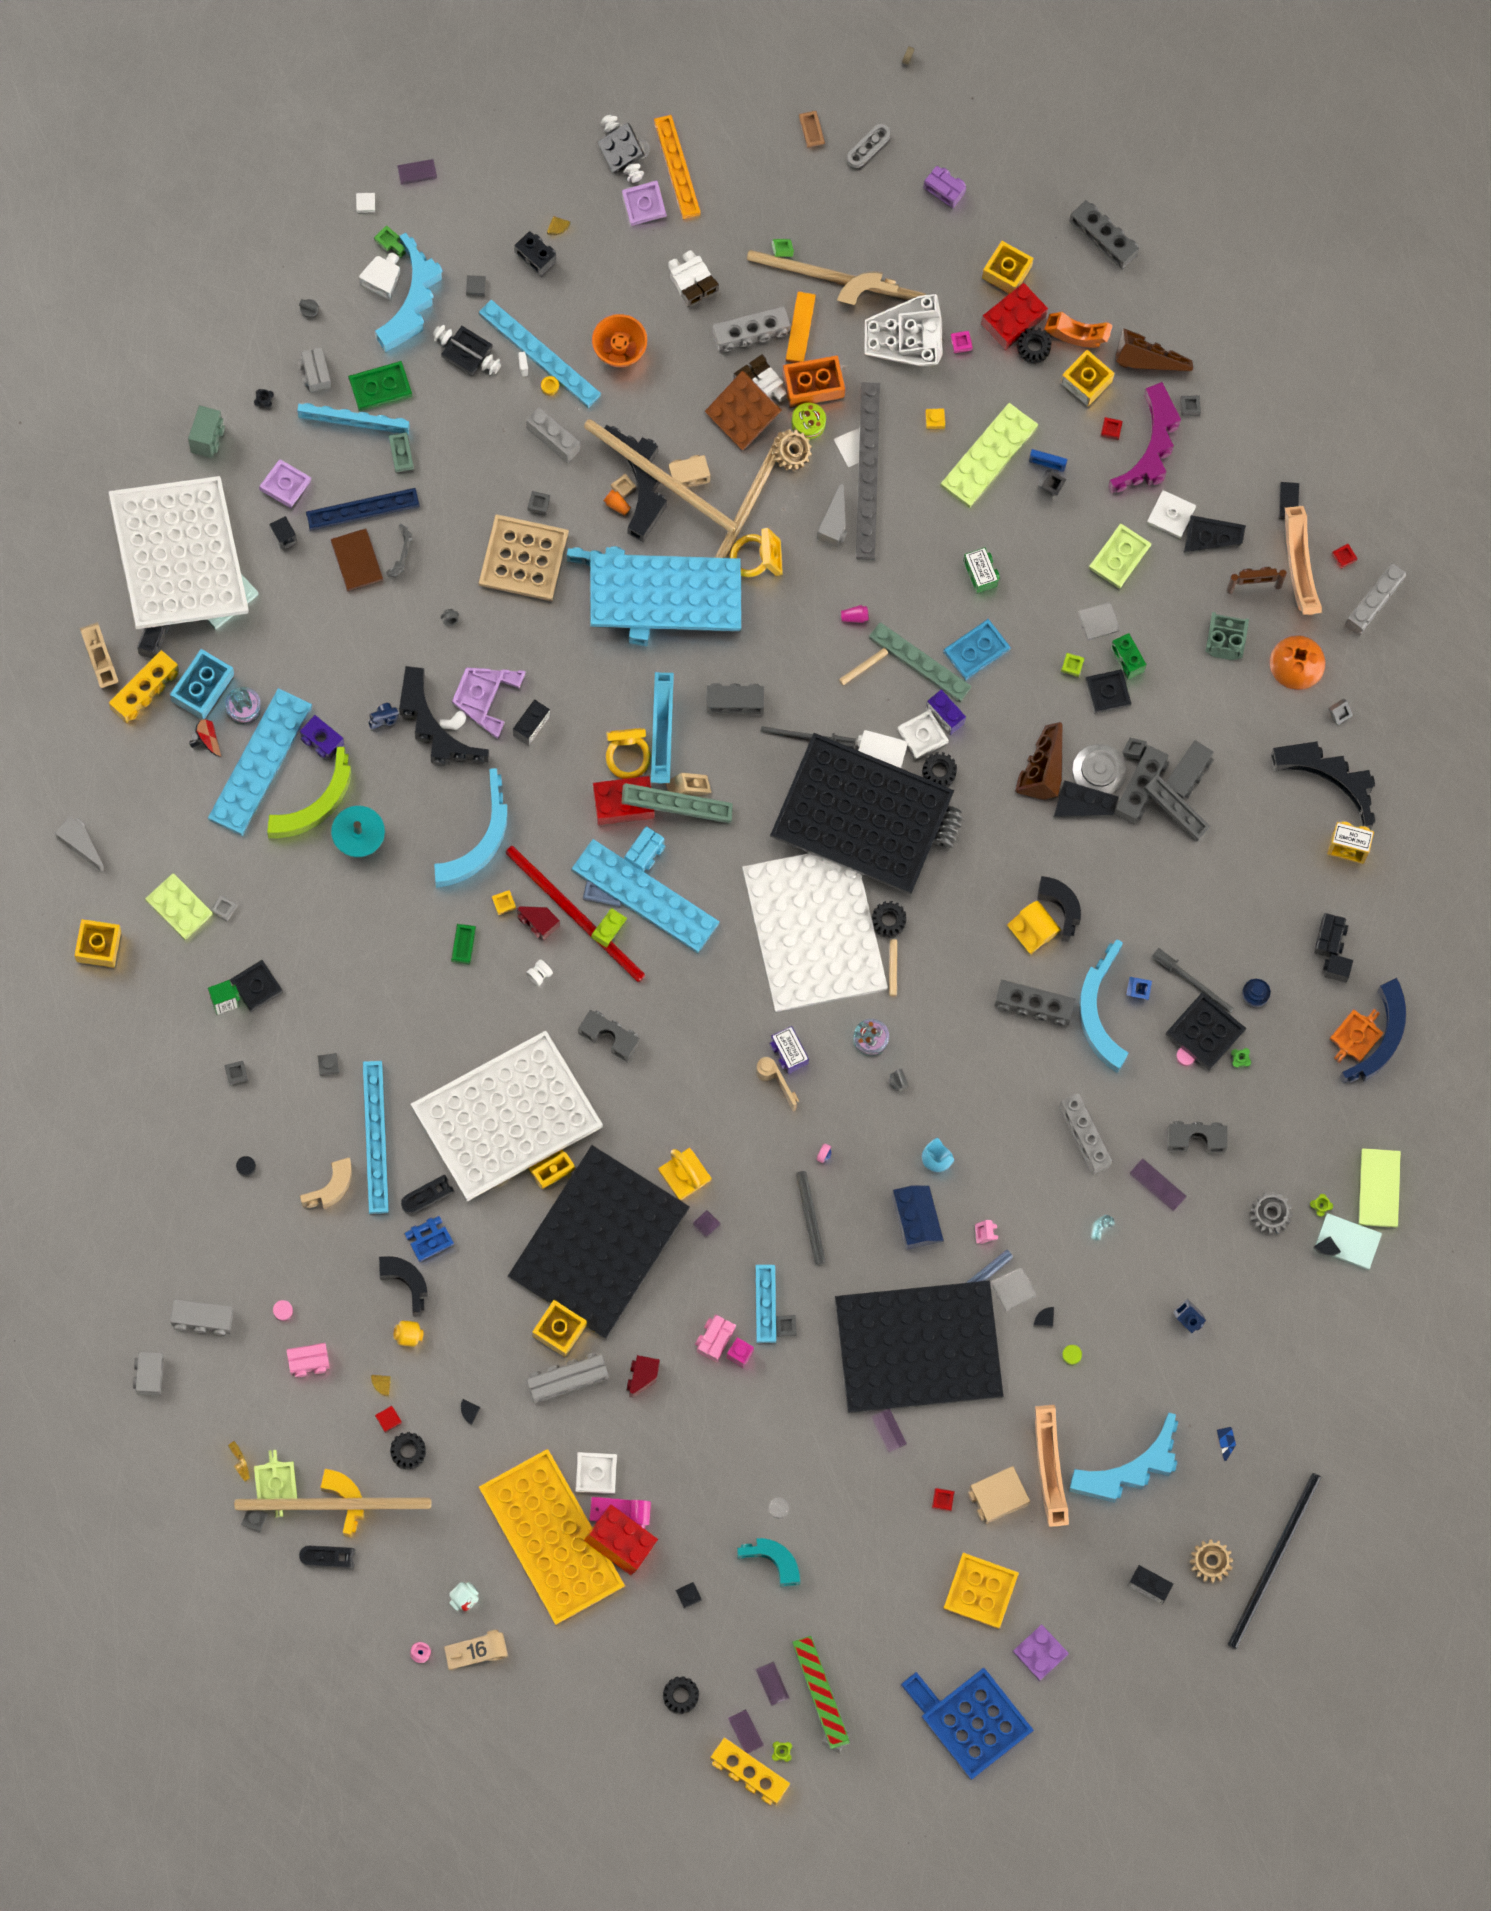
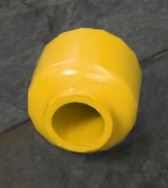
[393,1320,423,1347]

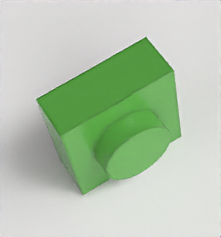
[772,239,794,257]

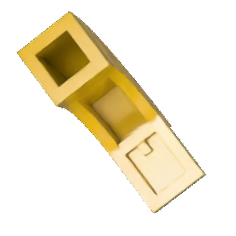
[320,1469,364,1538]

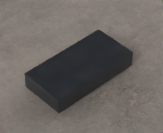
[1279,482,1299,519]

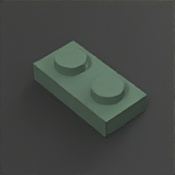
[389,432,414,473]

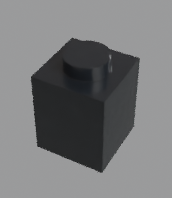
[1038,470,1067,496]
[269,516,297,549]
[1323,954,1353,983]

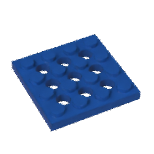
[922,1668,1034,1780]

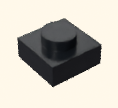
[675,1582,702,1609]

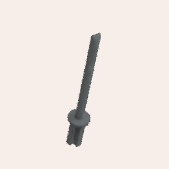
[760,726,856,749]
[1152,948,1234,1013]

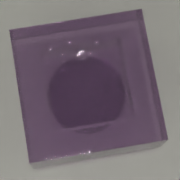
[693,1210,720,1238]

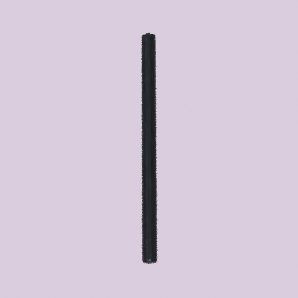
[1228,1473,1321,1649]

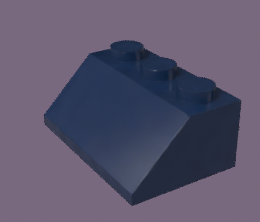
[892,1185,944,1250]

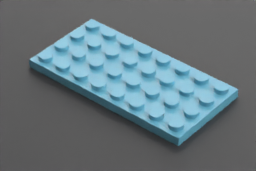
[590,554,741,631]

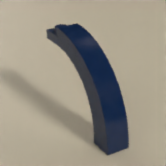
[1340,978,1406,1083]

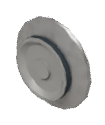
[1072,744,1127,794]

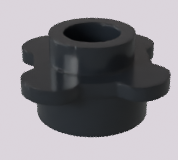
[254,389,274,408]

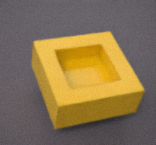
[925,408,945,429]
[492,890,516,915]

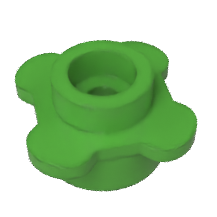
[1231,1048,1251,1068]

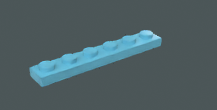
[297,403,410,435]

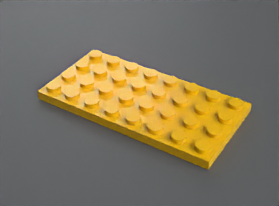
[479,1449,625,1625]

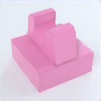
[975,1220,998,1244]

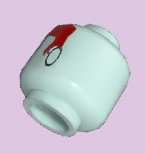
[449,1582,479,1611]

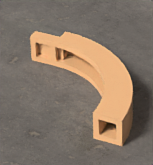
[1285,506,1322,615]
[1035,1405,1069,1527]

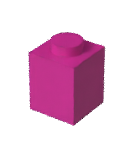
[726,1337,754,1368]

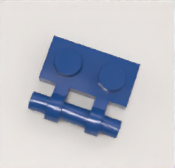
[404,1216,454,1262]

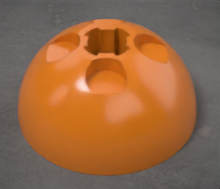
[592,314,647,368]
[1270,635,1325,690]

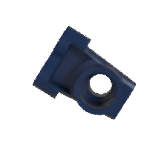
[368,703,399,730]

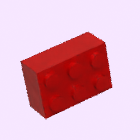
[981,283,1048,350]
[593,776,655,826]
[583,1504,658,1575]

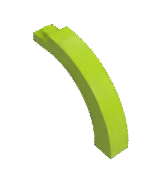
[267,747,351,838]

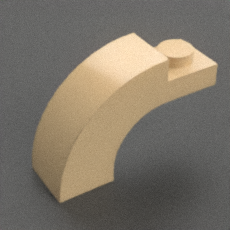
[837,271,899,305]
[80,622,118,688]
[300,1157,352,1209]

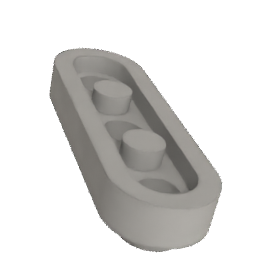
[847,124,891,168]

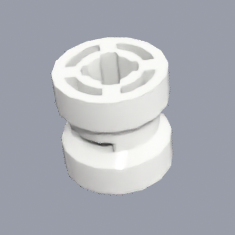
[526,959,553,986]

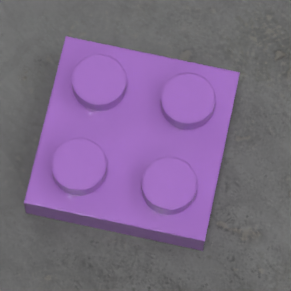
[1012,1624,1069,1681]

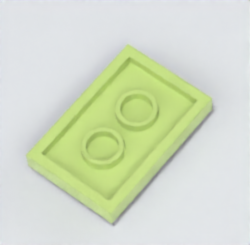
[1089,524,1151,589]
[145,873,213,940]

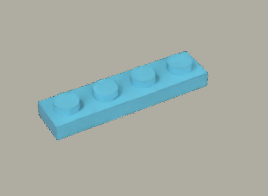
[755,1265,776,1343]

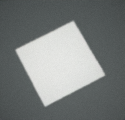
[834,428,860,467]

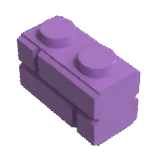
[923,166,967,209]

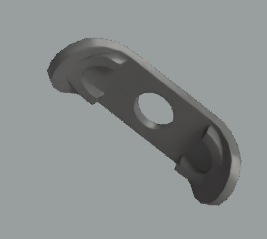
[386,524,412,577]

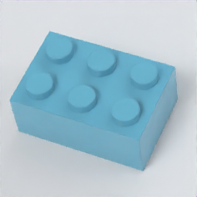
[170,649,234,720]

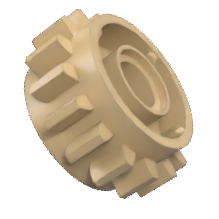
[771,429,812,471]
[1189,1539,1233,1583]

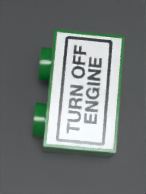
[963,547,1000,594]
[208,980,240,1015]

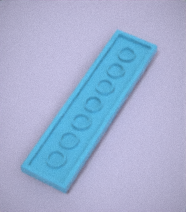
[208,688,312,836]
[571,839,720,954]

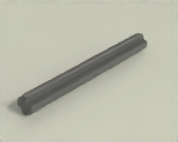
[796,1171,826,1265]

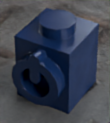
[1173,1298,1206,1333]

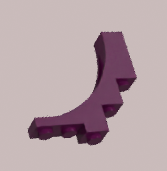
[1108,382,1181,493]

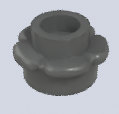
[441,609,459,626]

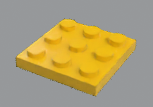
[943,1553,1019,1629]

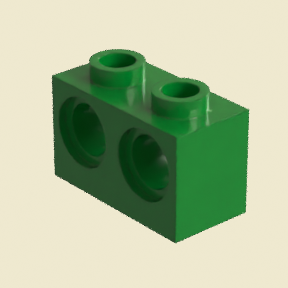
[1110,633,1147,680]

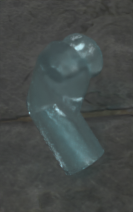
[1091,1215,1115,1240]

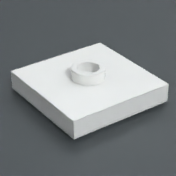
[1147,490,1196,539]
[897,710,949,760]
[576,1452,617,1494]

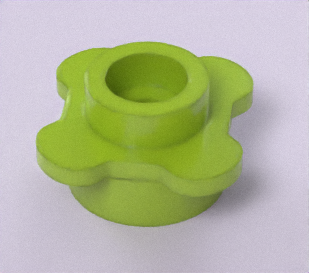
[1310,1194,1333,1217]
[772,1741,792,1762]

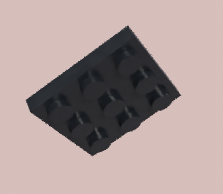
[1165,992,1247,1071]

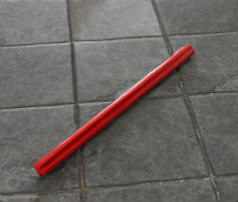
[506,846,645,982]

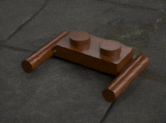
[1226,567,1287,594]

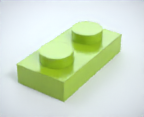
[591,908,627,948]

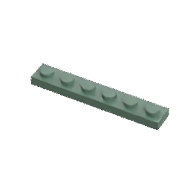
[869,622,972,702]
[622,783,733,823]

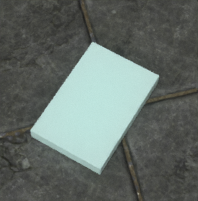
[1314,1213,1382,1270]

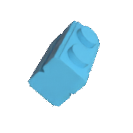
[624,826,665,872]

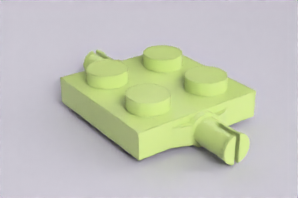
[254,1450,298,1518]

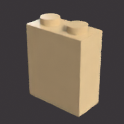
[968,1466,1030,1524]

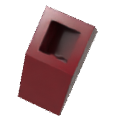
[517,906,560,941]
[626,1355,660,1397]

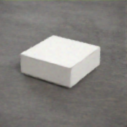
[356,193,375,213]
[518,352,528,377]

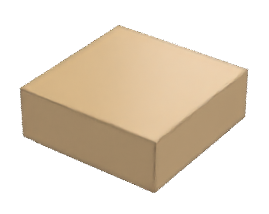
[611,474,637,499]

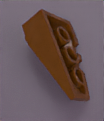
[1116,328,1193,371]
[1015,722,1063,800]

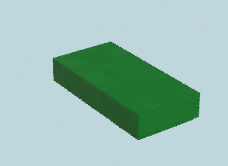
[451,924,476,964]

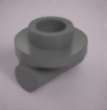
[299,299,319,317]
[889,1069,908,1091]

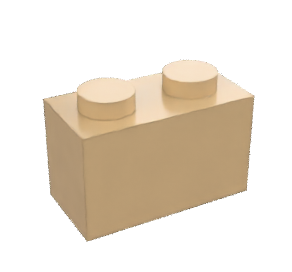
[668,455,711,488]

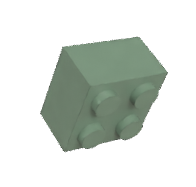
[188,405,225,458]

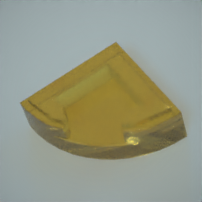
[547,216,571,235]
[371,1375,391,1397]

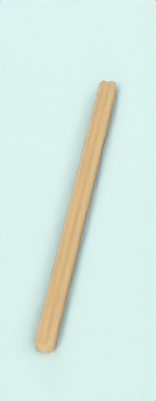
[747,250,926,301]
[584,419,737,533]
[715,432,781,558]
[234,1498,432,1510]

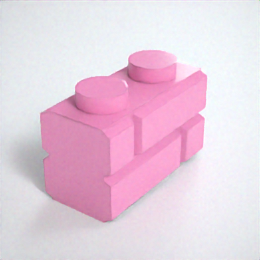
[695,1315,736,1362]
[286,1343,330,1378]

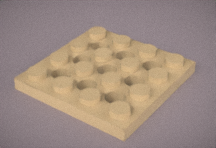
[479,514,569,601]

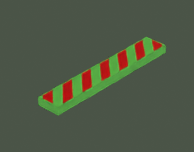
[792,1636,850,1749]

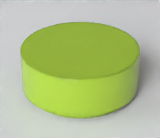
[1062,1345,1082,1365]

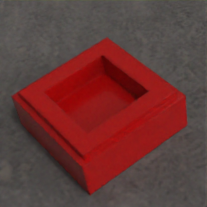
[1101,417,1123,440]
[1332,544,1358,569]
[375,1406,402,1433]
[932,1488,955,1512]

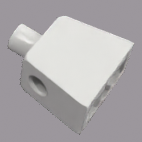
[359,253,400,300]

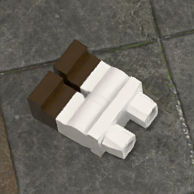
[668,250,719,307]
[733,354,787,402]

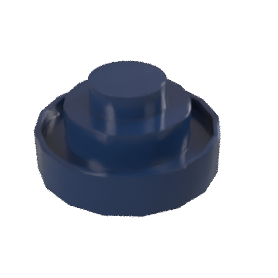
[1242,978,1271,1007]

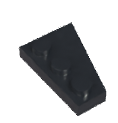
[1183,515,1246,553]

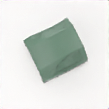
[1205,612,1249,660]

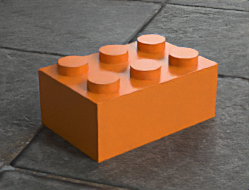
[782,355,845,407]

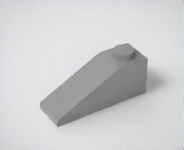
[817,484,847,547]
[55,816,104,872]

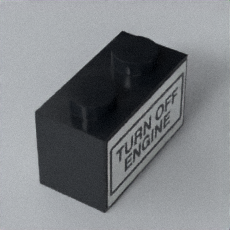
[513,699,550,746]
[1127,1565,1174,1604]

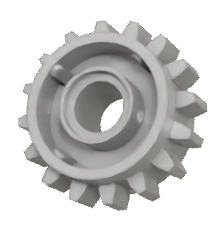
[1250,1191,1293,1235]

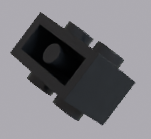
[514,231,556,276]

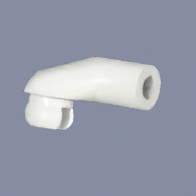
[440,711,466,730]

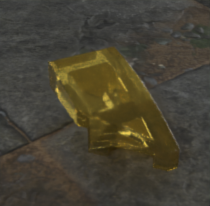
[228,1441,250,1482]

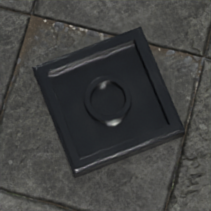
[1085,669,1132,714]
[230,960,283,1012]

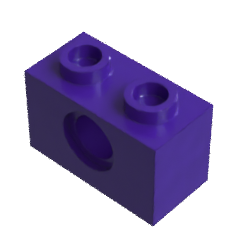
[300,715,344,760]

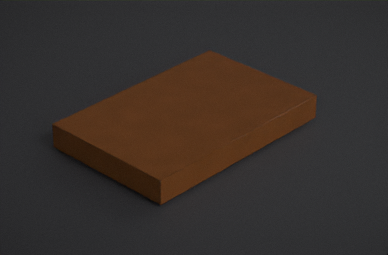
[330,528,383,592]

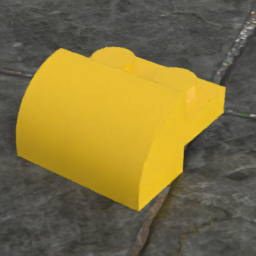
[1007,901,1062,954]
[528,1149,576,1190]

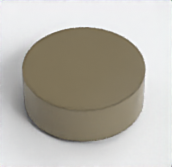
[901,46,915,65]

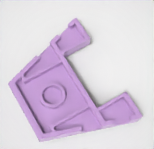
[452,668,526,739]

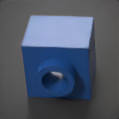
[1126,977,1152,1000]

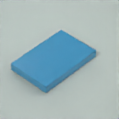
[943,619,1011,681]

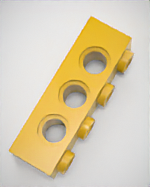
[109,650,179,723]
[710,1737,790,1805]

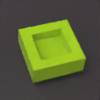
[1061,653,1085,677]

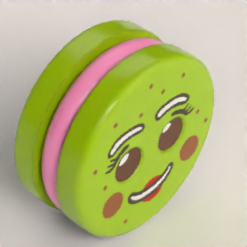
[791,402,826,440]

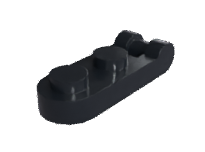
[401,1175,455,1214]
[299,1545,355,1569]

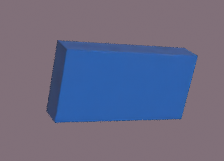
[1029,449,1068,472]
[901,1672,940,1714]

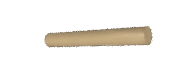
[839,648,888,685]
[889,939,897,997]

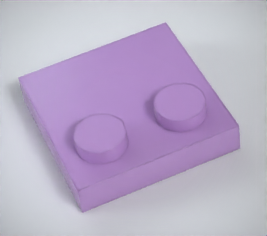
[622,181,667,226]
[259,459,311,508]

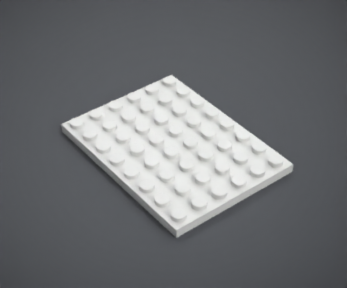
[108,476,249,629]
[742,853,888,1013]
[411,1031,603,1201]

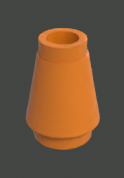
[603,489,631,516]

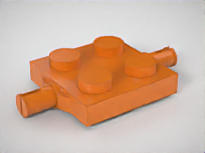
[1329,1009,1384,1063]

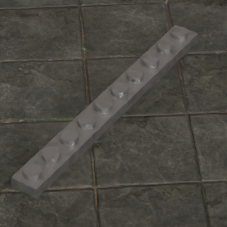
[856,382,880,560]

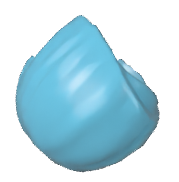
[922,1138,955,1172]

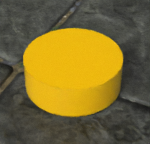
[541,376,559,396]

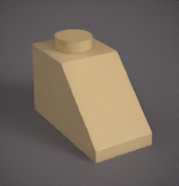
[666,773,712,797]

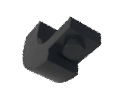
[1037,876,1081,942]
[379,1256,428,1317]

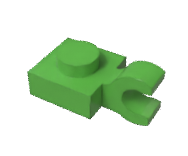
[374,225,406,258]

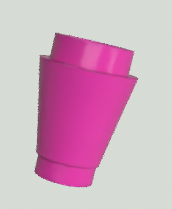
[841,605,869,623]

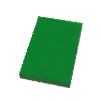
[348,361,412,411]

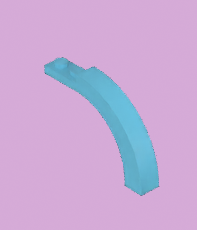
[434,768,507,888]
[1079,939,1129,1073]

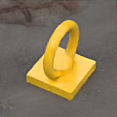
[729,528,783,577]
[606,728,651,779]
[658,1147,712,1200]

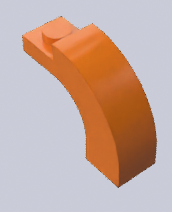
[1044,312,1112,348]

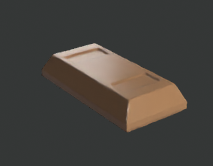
[799,111,825,148]

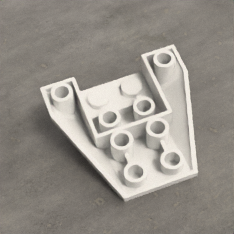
[865,294,943,366]

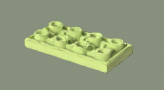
[1358,1148,1401,1228]

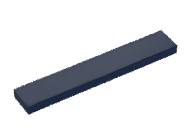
[306,488,420,531]

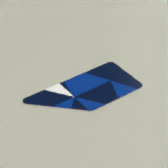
[1217,1427,1236,1461]

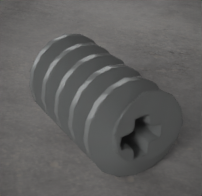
[933,806,964,848]

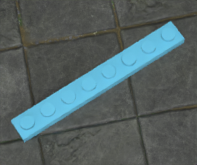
[479,300,601,408]
[363,1061,389,1214]

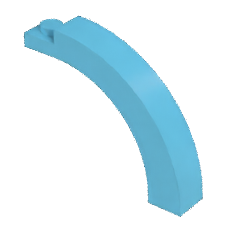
[651,672,674,784]

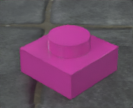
[950,331,973,353]

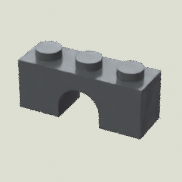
[578,1010,640,1062]
[1167,1121,1227,1153]

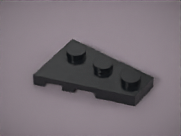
[1053,780,1119,817]

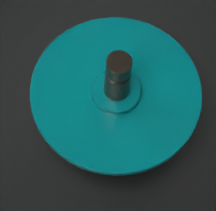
[331,806,385,857]

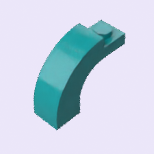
[737,1538,800,1587]

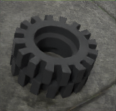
[1017,327,1052,364]
[922,752,957,787]
[872,901,907,938]
[390,1432,426,1469]
[663,1676,699,1714]

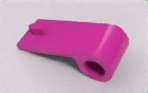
[589,1497,651,1529]

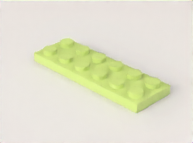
[940,403,1038,508]

